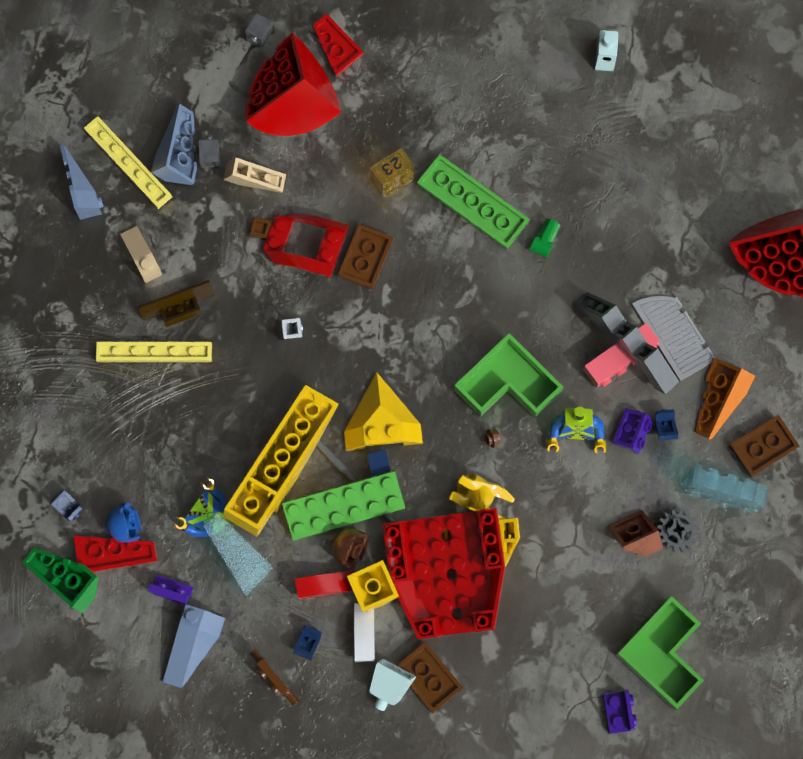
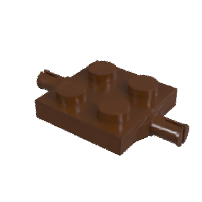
[250,649,299,706]

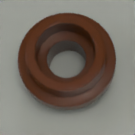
[484,429,501,448]

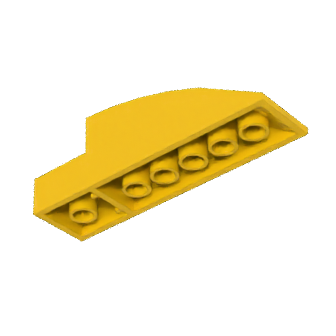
[224,385,339,537]

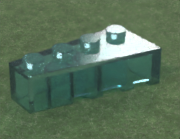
[685,464,769,513]
[201,512,273,596]

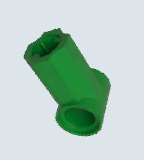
[529,218,560,258]

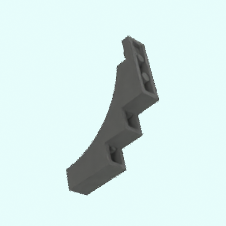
[574,292,679,394]

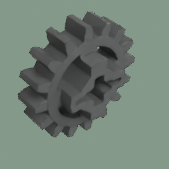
[656,510,699,552]

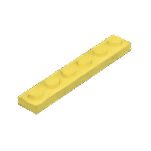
[84,116,172,209]
[96,342,212,362]

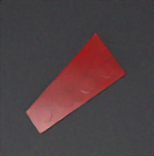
[74,535,158,573]

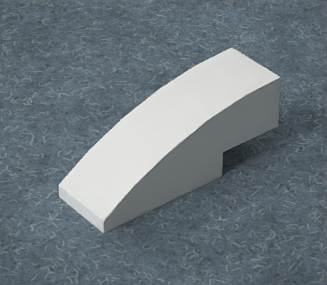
[354,603,375,662]

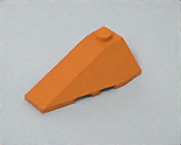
[695,358,755,440]

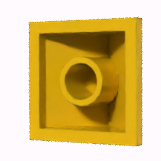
[347,560,399,613]

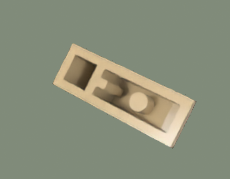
[223,158,286,193]
[120,226,162,283]

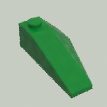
[22,547,99,613]

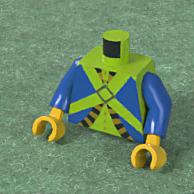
[546,407,606,453]
[172,477,234,537]

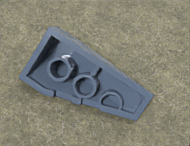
[151,104,197,185]
[60,144,104,220]
[163,605,225,688]

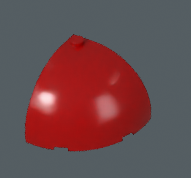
[245,32,341,136]
[729,208,803,297]

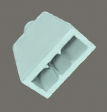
[595,30,618,71]
[370,659,416,711]

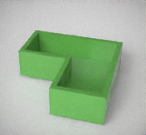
[454,333,564,418]
[615,596,704,710]

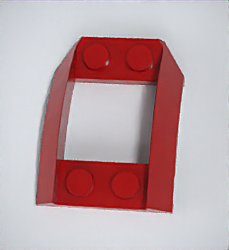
[263,213,349,278]

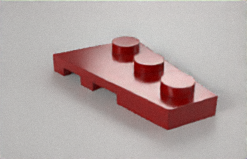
[313,14,364,78]

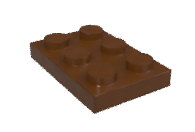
[338,224,394,290]
[729,414,800,478]
[397,642,463,714]

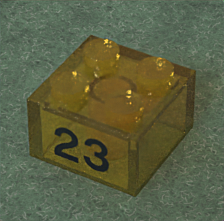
[370,148,414,197]

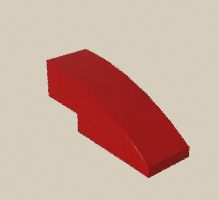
[295,571,354,600]

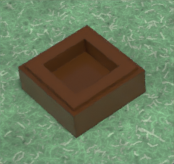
[249,217,272,240]

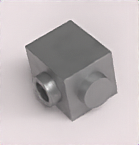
[245,13,273,46]
[199,138,220,168]
[276,318,303,339]

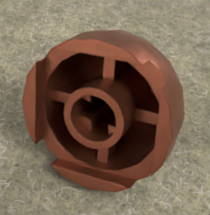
[332,528,369,569]

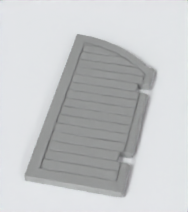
[632,296,715,381]

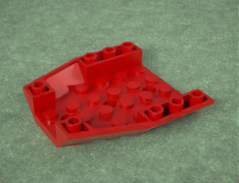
[383,508,506,639]

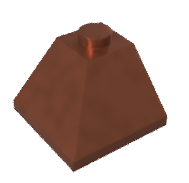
[608,510,663,556]

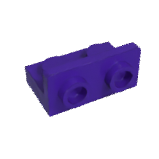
[612,408,652,454]
[148,575,193,605]
[603,690,637,734]

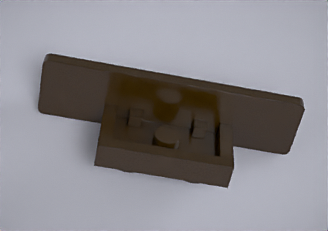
[138,280,214,327]

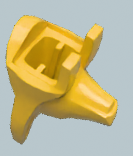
[449,473,515,518]

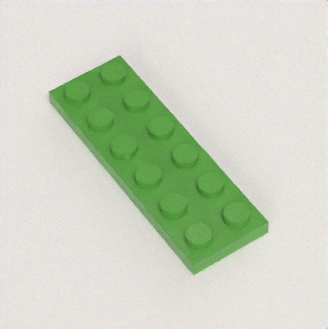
[417,154,530,250]
[282,470,405,540]

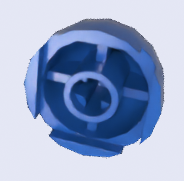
[105,503,141,543]

